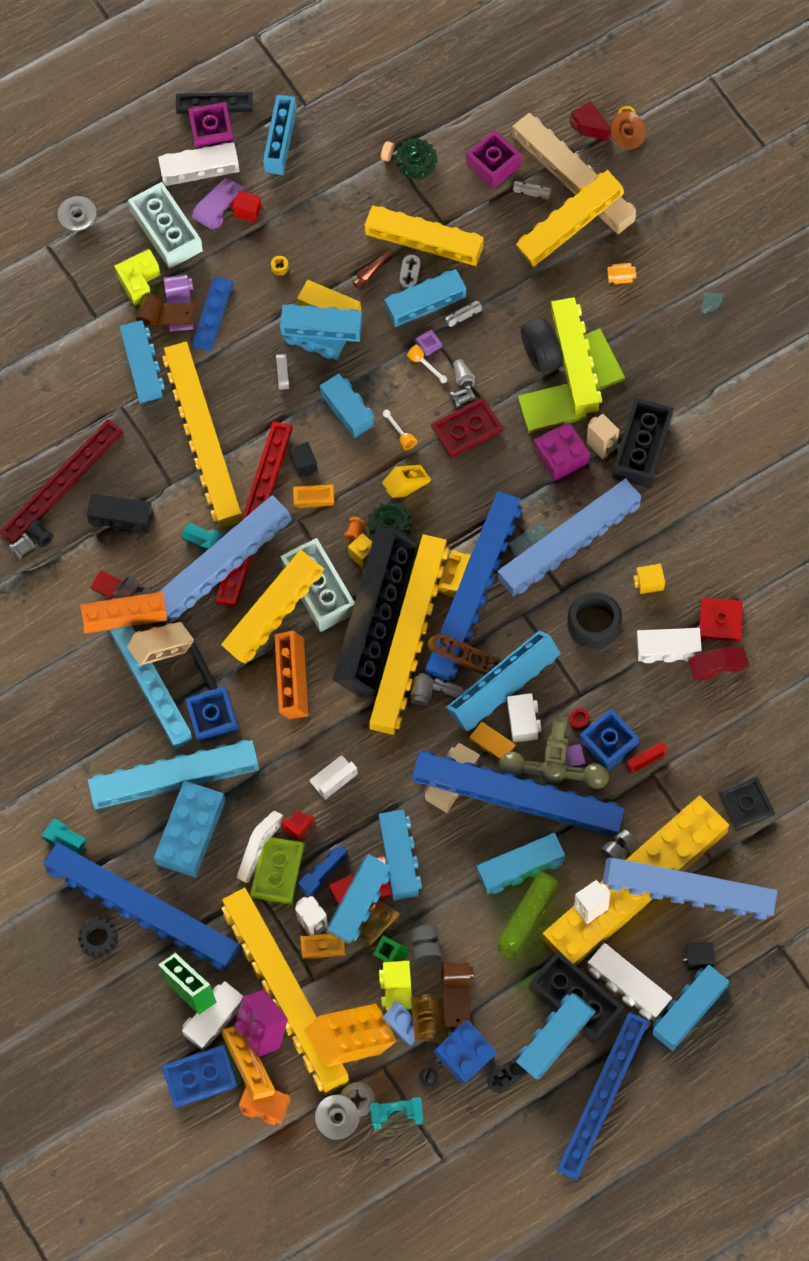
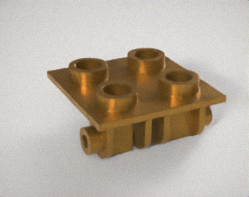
[358,899,400,949]
[411,994,448,1043]

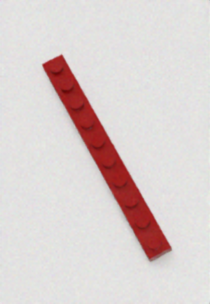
[216,422,293,607]

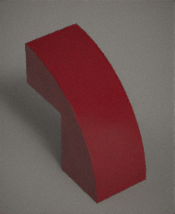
[688,647,750,681]

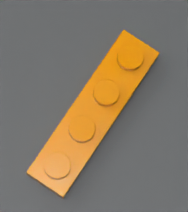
[222,1026,275,1100]

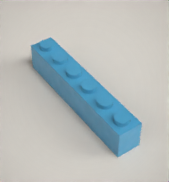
[446,630,561,731]

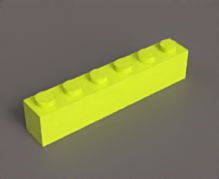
[551,297,602,415]

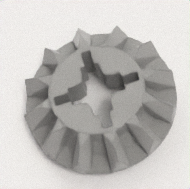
[341,1082,375,1117]

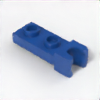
[298,845,348,897]

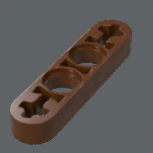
[428,633,502,675]

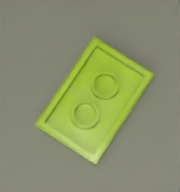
[584,329,625,391]
[518,383,587,434]
[250,837,305,905]

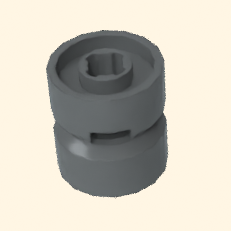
[113,575,151,599]
[601,829,641,860]
[410,926,442,963]

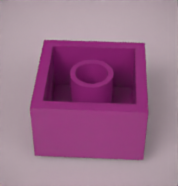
[188,102,234,149]
[466,130,521,189]
[534,422,590,482]
[235,989,288,1057]

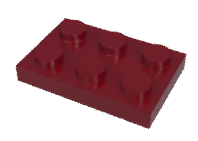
[431,397,503,458]

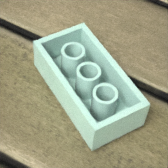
[128,182,203,269]
[281,538,355,632]

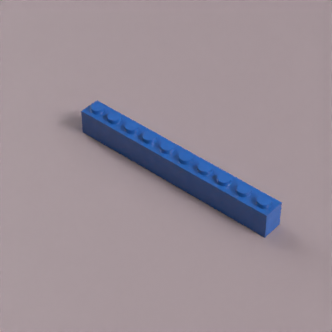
[425,491,523,683]
[411,751,625,837]
[43,842,241,971]

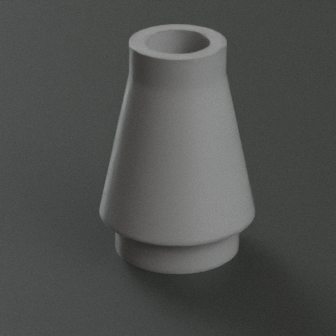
[453,359,475,389]

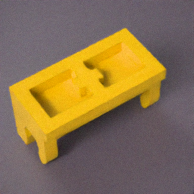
[438,551,471,597]

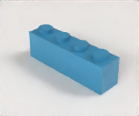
[263,95,297,175]
[384,269,466,327]
[280,304,363,342]
[120,320,165,403]
[379,810,422,901]
[476,833,565,894]
[325,854,391,944]
[652,965,729,1051]
[516,994,596,1079]

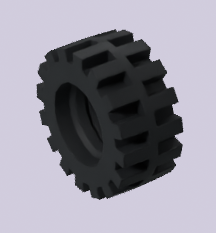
[78,917,118,959]

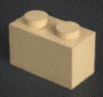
[587,414,619,459]

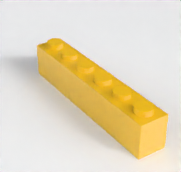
[516,170,624,267]
[365,205,484,266]
[221,549,324,664]

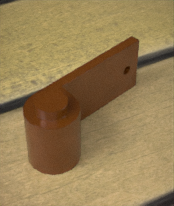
[136,294,197,326]
[441,962,474,1028]

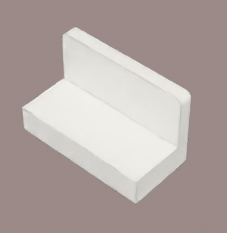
[310,756,358,800]

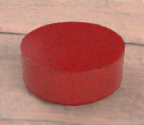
[569,708,590,731]

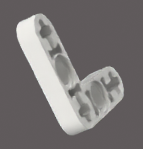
[237,811,284,883]

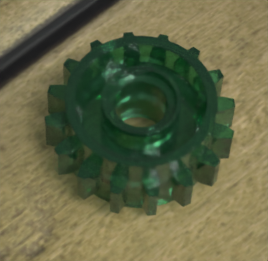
[395,138,437,179]
[367,501,412,538]

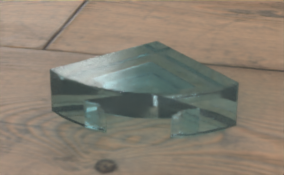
[701,292,724,313]

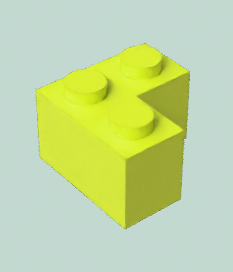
[115,249,160,307]
[379,961,412,1015]

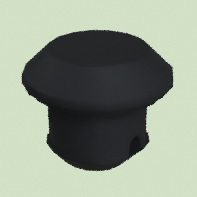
[419,1067,438,1087]

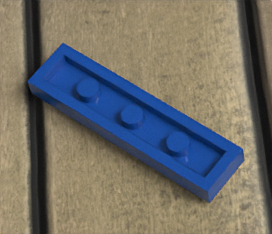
[192,277,233,352]

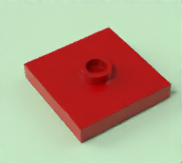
[699,598,743,642]

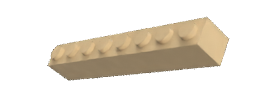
[512,113,636,234]

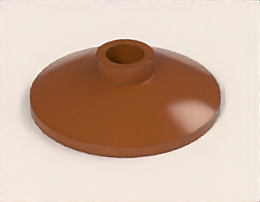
[611,111,646,150]

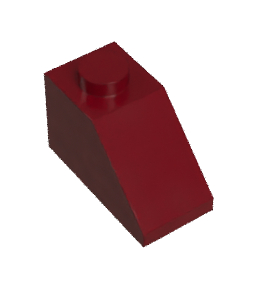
[570,101,611,141]

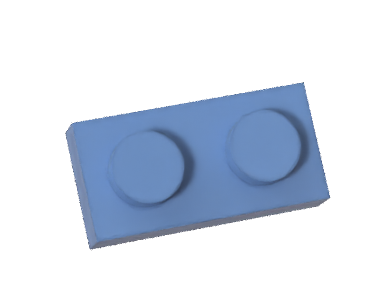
[382,1001,415,1046]

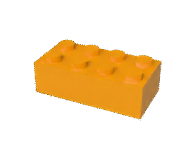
[304,1004,397,1068]

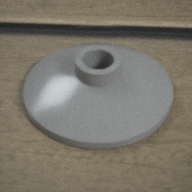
[58,196,97,231]
[315,1095,359,1140]

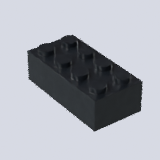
[612,398,674,488]
[529,951,624,1046]

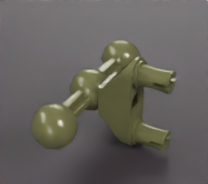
[499,715,609,790]

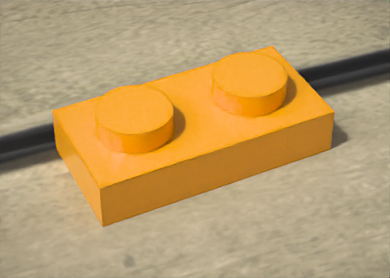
[300,934,345,960]

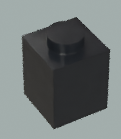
[289,442,318,477]
[682,942,715,970]

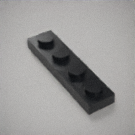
[176,92,253,114]

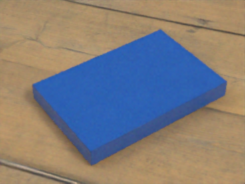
[162,1045,238,1108]

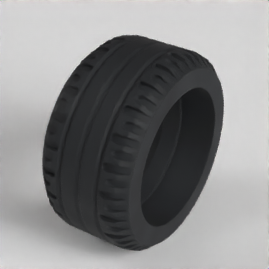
[521,318,563,373]
[567,592,622,649]

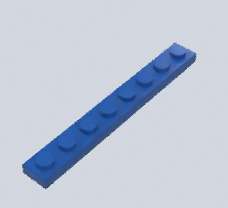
[557,1012,649,1180]

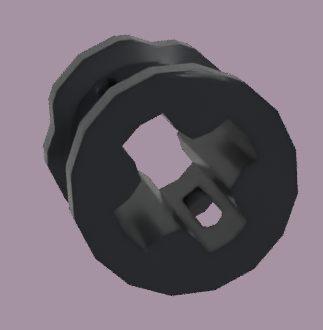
[27,520,54,547]

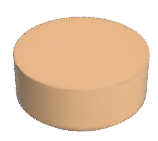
[381,141,395,162]

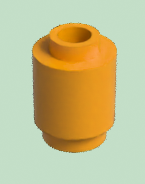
[607,263,636,284]

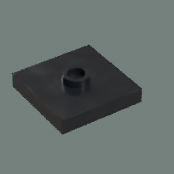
[718,776,775,831]

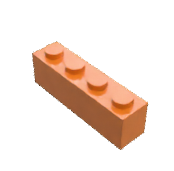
[80,592,167,634]
[275,630,308,720]

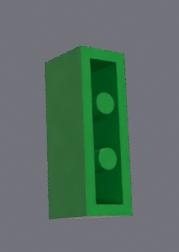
[158,953,217,1015]

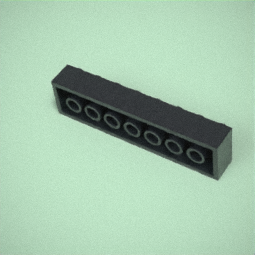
[333,528,419,697]

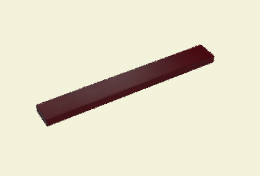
[0,419,123,544]

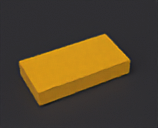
[293,484,335,508]
[469,722,516,760]

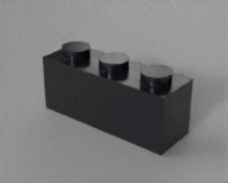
[86,493,153,533]

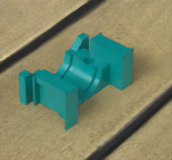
[370,1097,424,1130]

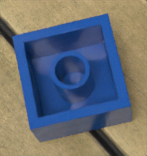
[185,686,240,743]
[579,708,640,772]
[432,1020,497,1084]

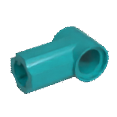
[181,522,224,553]
[41,819,87,854]

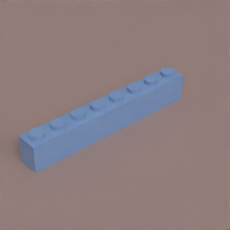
[498,478,641,596]
[159,495,292,624]
[602,858,777,920]

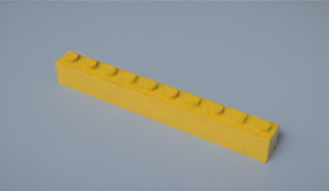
[162,341,242,529]
[369,534,449,735]

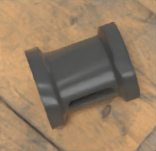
[449,384,475,409]
[8,533,35,560]

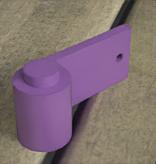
[192,178,245,230]
[164,274,193,332]

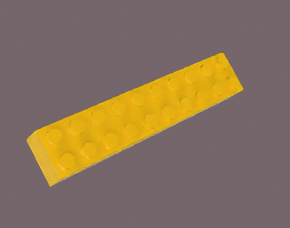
[542,795,729,967]
[221,888,349,1096]

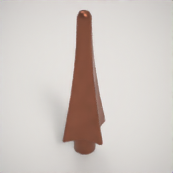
[353,251,391,289]

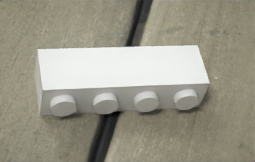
[158,142,240,186]
[587,943,672,1022]

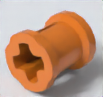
[343,517,367,542]

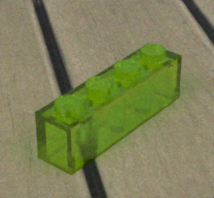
[497,870,558,960]

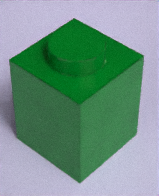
[373,935,410,962]

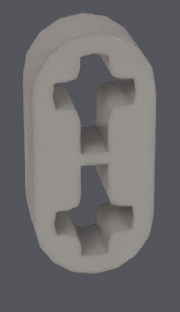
[400,255,420,291]
[276,354,289,390]

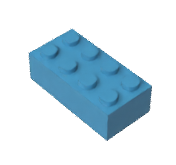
[154,781,226,878]

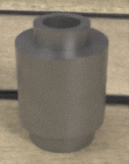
[410,673,434,706]

